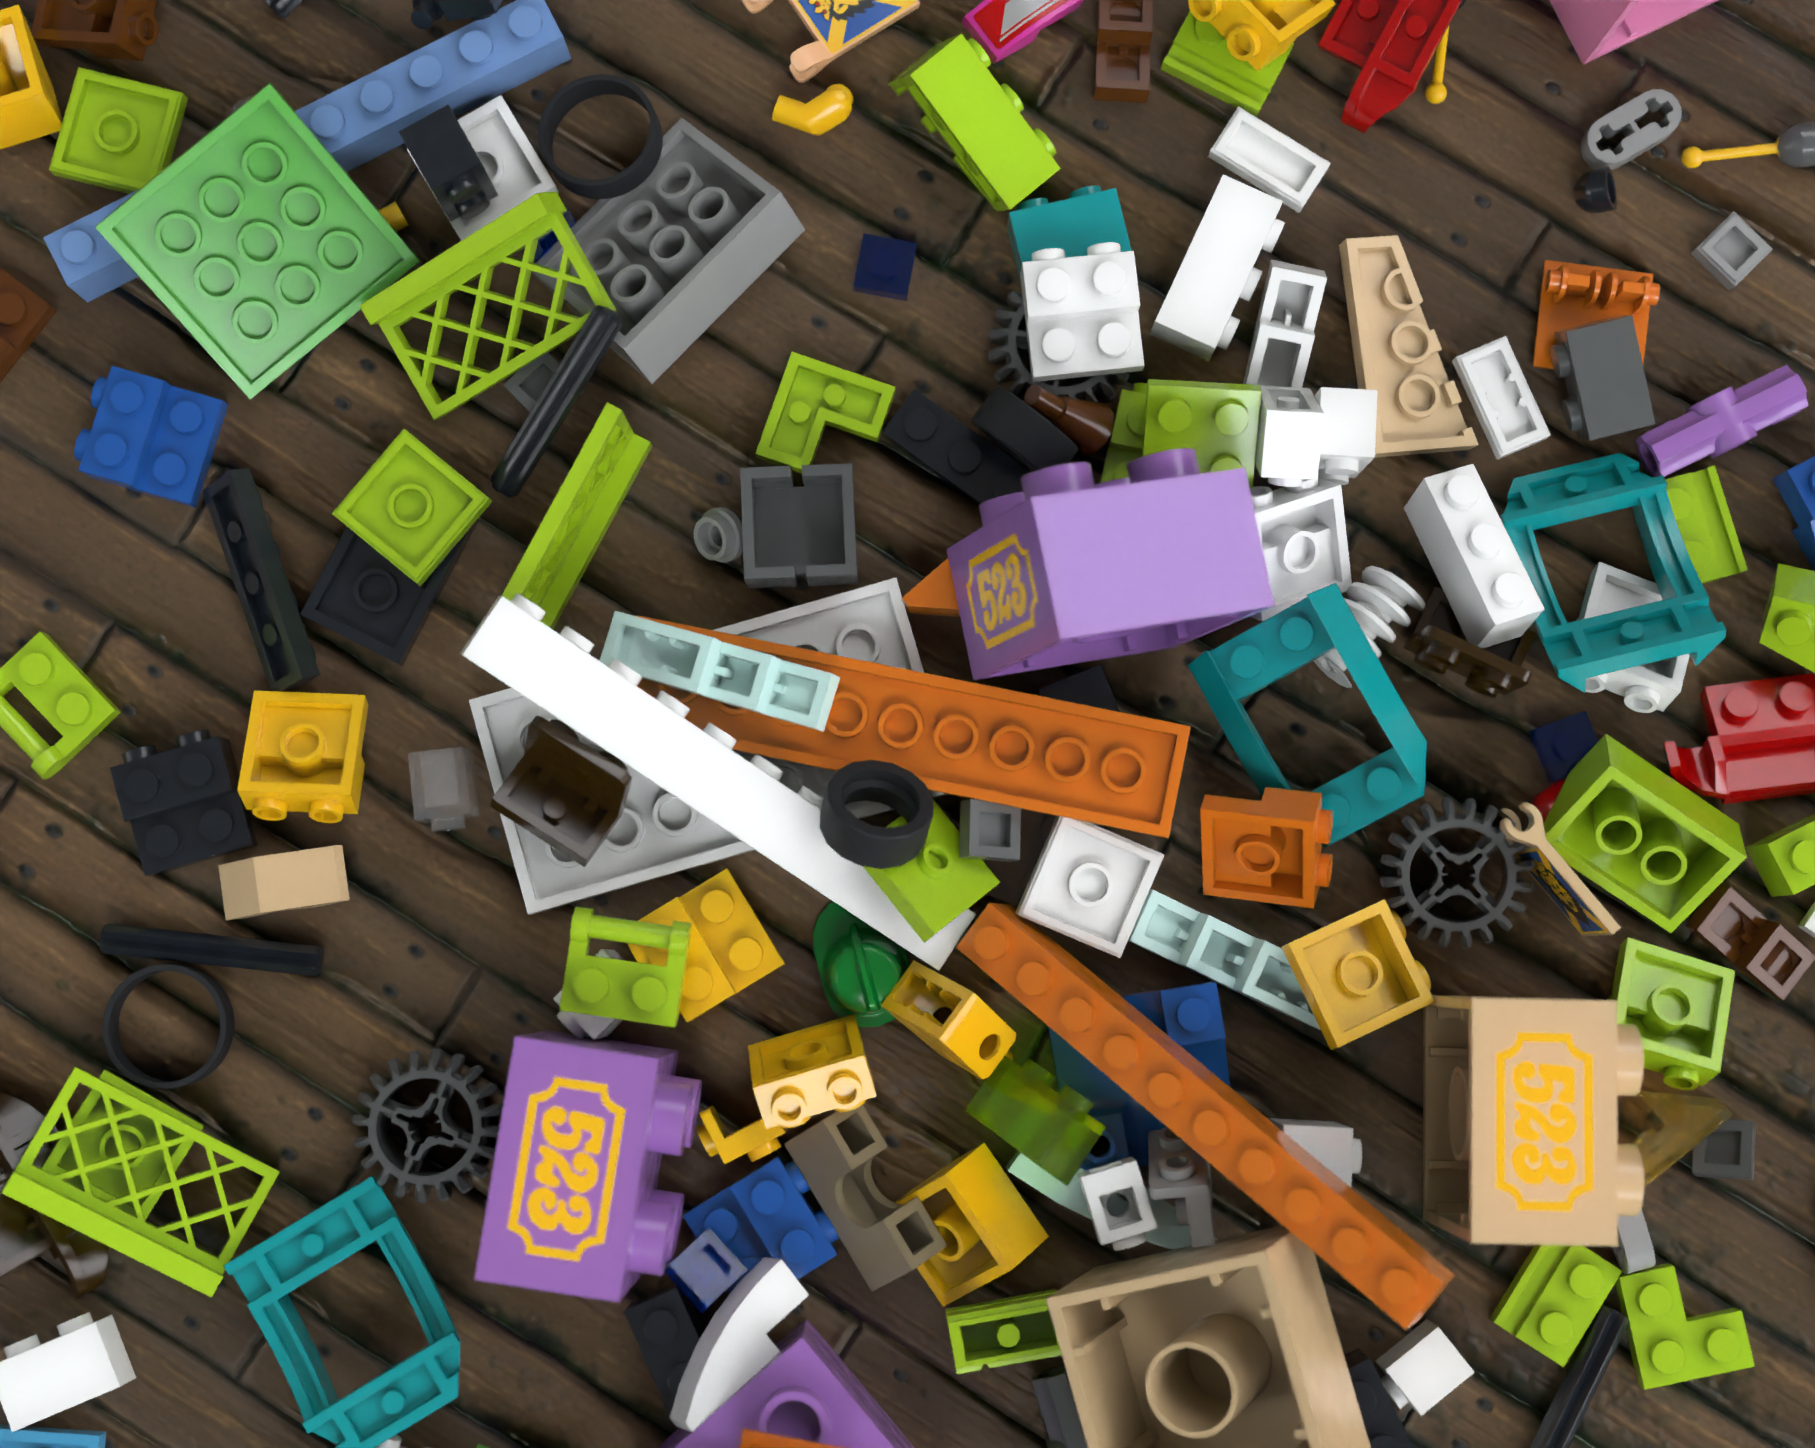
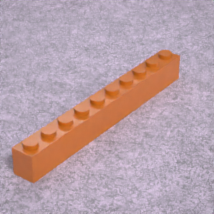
[956,903,1455,1330]

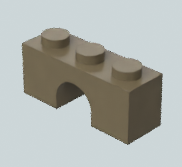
[784,1105,947,1291]

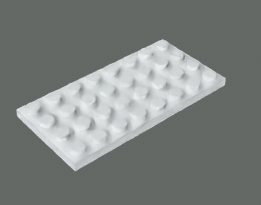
[469,578,947,915]

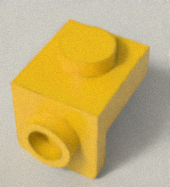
[696,1105,788,1164]

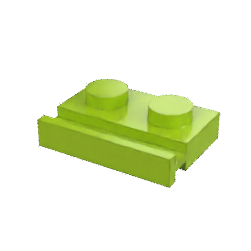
[1160,11,1295,117]
[1665,466,1748,584]
[1489,1245,1622,1367]

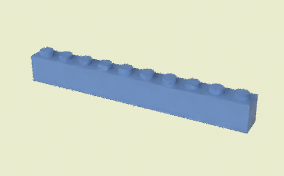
[43,0,571,302]

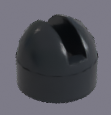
[1574,167,1617,213]

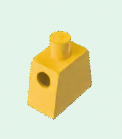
[880,960,1016,1080]

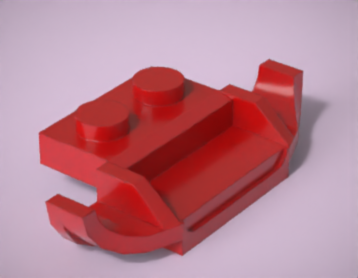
[1318,0,1462,134]
[1663,673,1815,804]

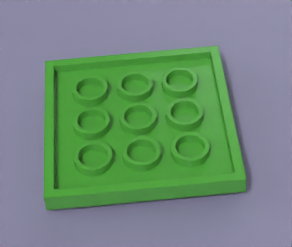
[95,82,420,399]

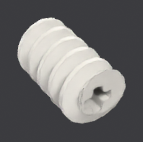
[1314,566,1426,688]

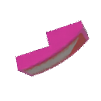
[961,0,1084,64]

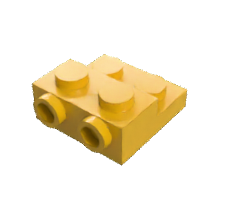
[1188,0,1336,72]
[237,690,369,823]
[627,868,785,1023]
[1282,899,1435,1050]
[748,1014,877,1129]

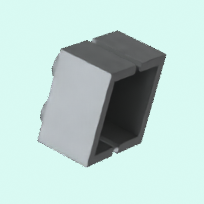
[740,463,858,589]

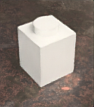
[1375,1319,1475,1416]

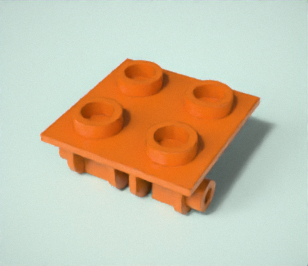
[1532,260,1660,370]

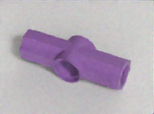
[1636,365,1809,477]

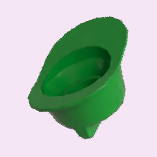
[813,902,909,1028]

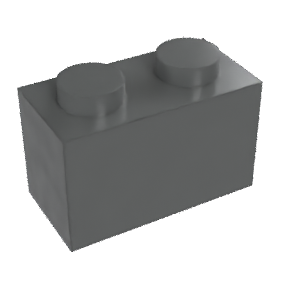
[1550,315,1656,441]

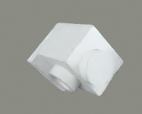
[1077,1157,1157,1251]

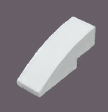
[1243,260,1327,388]
[670,1257,809,1432]

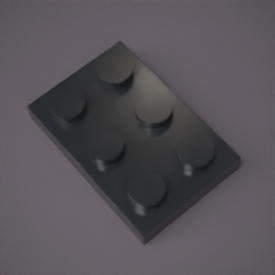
[300,519,479,666]

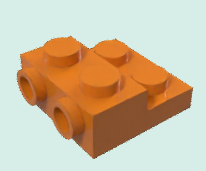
[1200,787,1333,909]

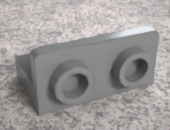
[1148,1126,1215,1248]

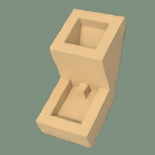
[218,845,350,920]

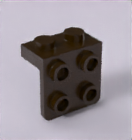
[1404,586,1536,698]
[490,716,632,867]

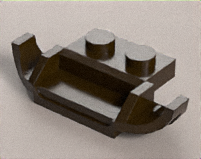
[0,1092,109,1299]

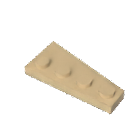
[1339,235,1479,458]

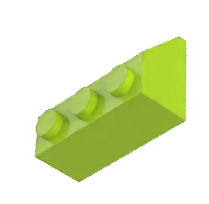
[1543,734,1747,933]

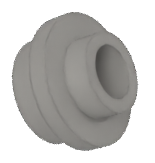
[694,507,743,563]

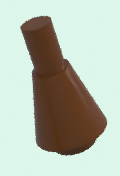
[1024,385,1114,455]

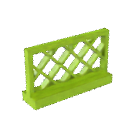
[359,192,617,420]
[502,402,653,630]
[2,1066,280,1298]

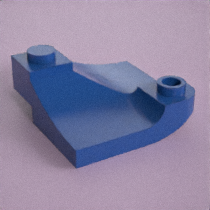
[1047,982,1230,1170]

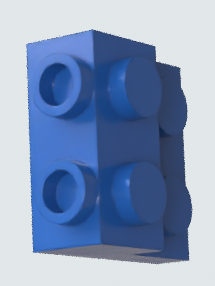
[74,366,228,508]
[683,1154,839,1293]

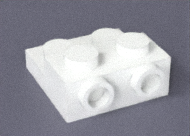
[1020,242,1145,382]
[1250,478,1352,621]
[1576,562,1690,713]

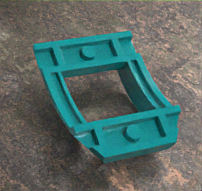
[1501,452,1726,693]
[1188,583,1428,848]
[224,1175,460,1448]

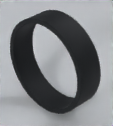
[538,74,663,199]
[102,964,235,1089]

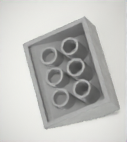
[532,118,805,384]

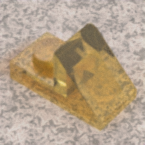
[1631,1091,1734,1187]

